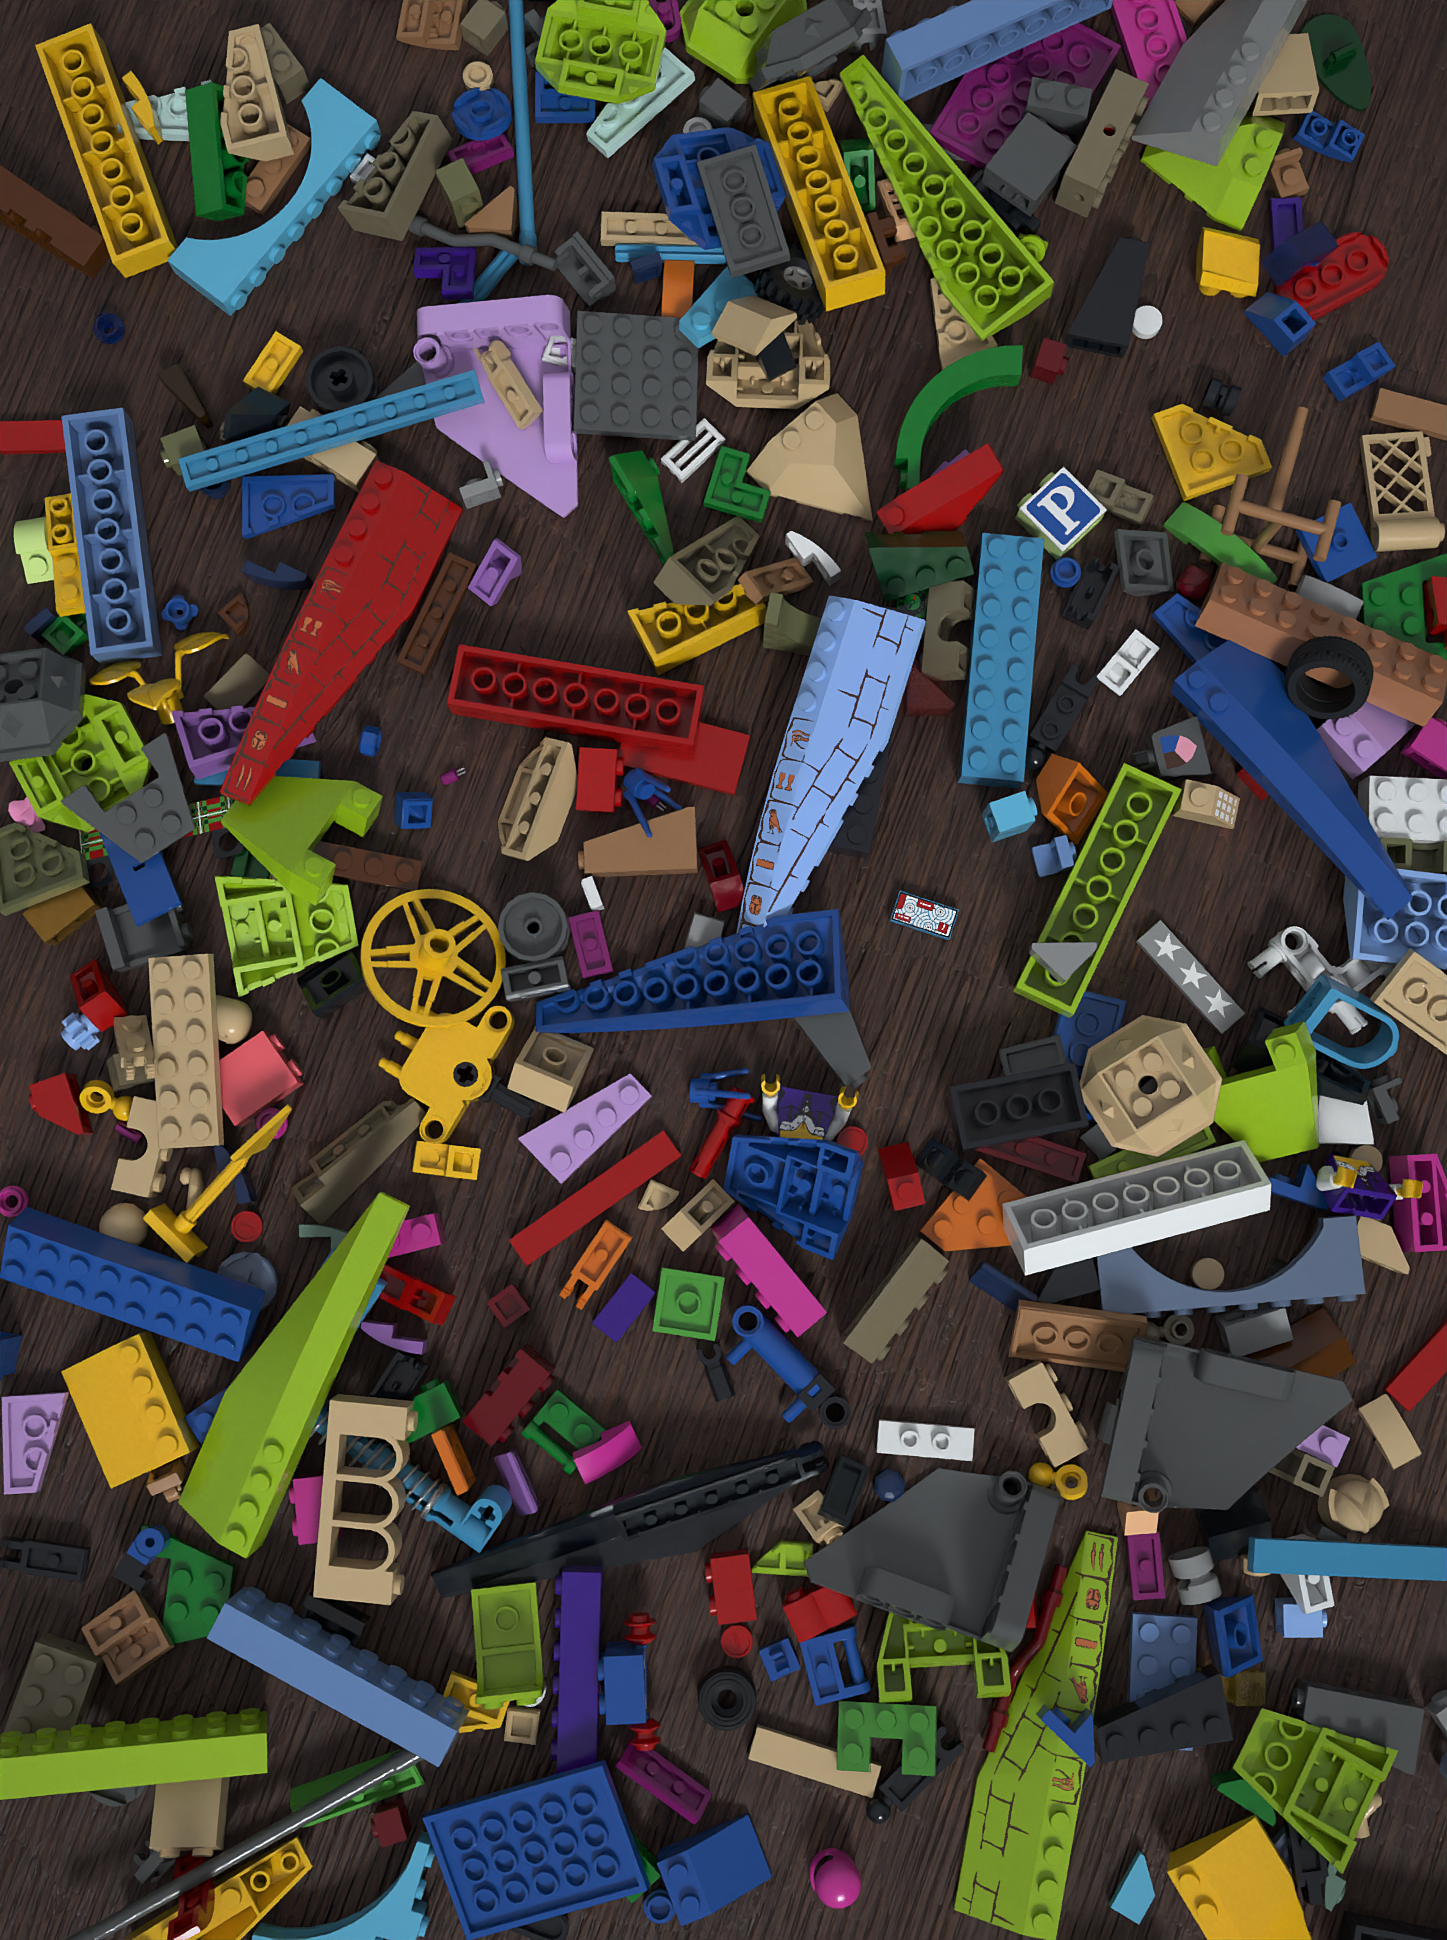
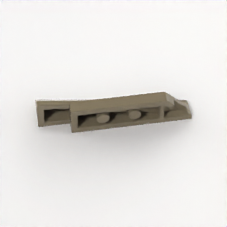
[291,1098,426,1224]

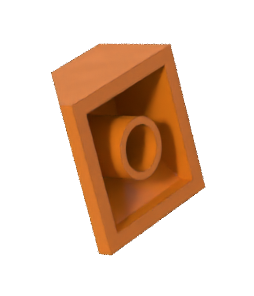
[1036,754,1108,845]

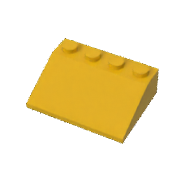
[61,1331,200,1489]

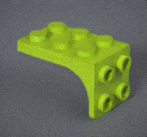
[471,1582,545,1709]

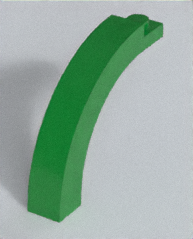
[893,345,1023,492]

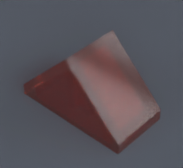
[904,665,956,717]

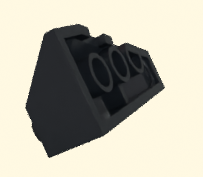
[1232,1007,1371,1105]

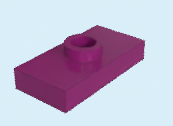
[446,133,514,175]

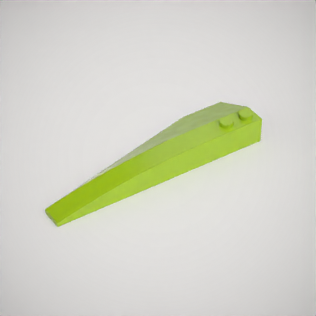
[839,55,1054,341]

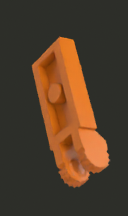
[559,1220,633,1310]

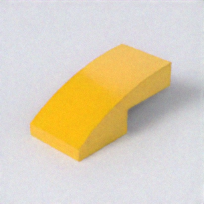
[122,71,163,145]
[412,1140,481,1180]

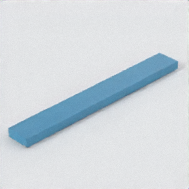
[1247,1537,1447,1581]

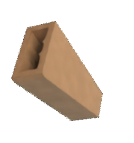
[578,807,698,877]

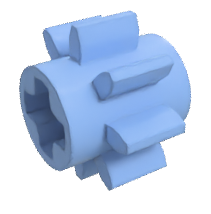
[60,1012,100,1050]

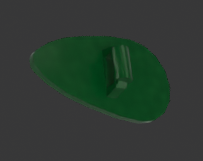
[1300,14,1371,111]

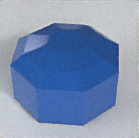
[359,725,382,757]

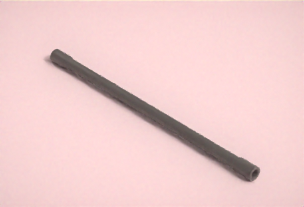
[64,1748,424,1940]

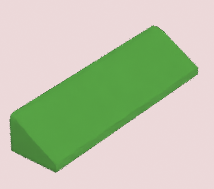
[290,1748,425,1829]

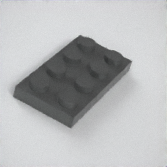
[697,144,790,278]

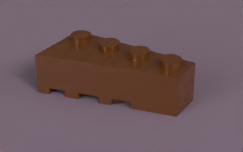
[0,165,110,280]

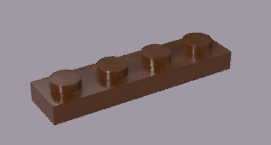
[396,552,478,677]
[312,841,423,891]

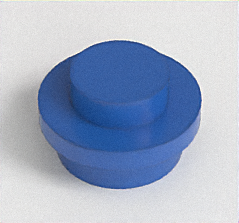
[1050,557,1081,588]
[644,1888,675,1924]

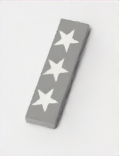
[1135,920,1245,1035]

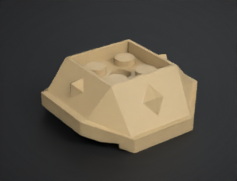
[1080,1015,1223,1157]

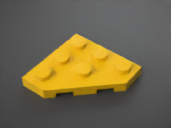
[1151,404,1272,501]

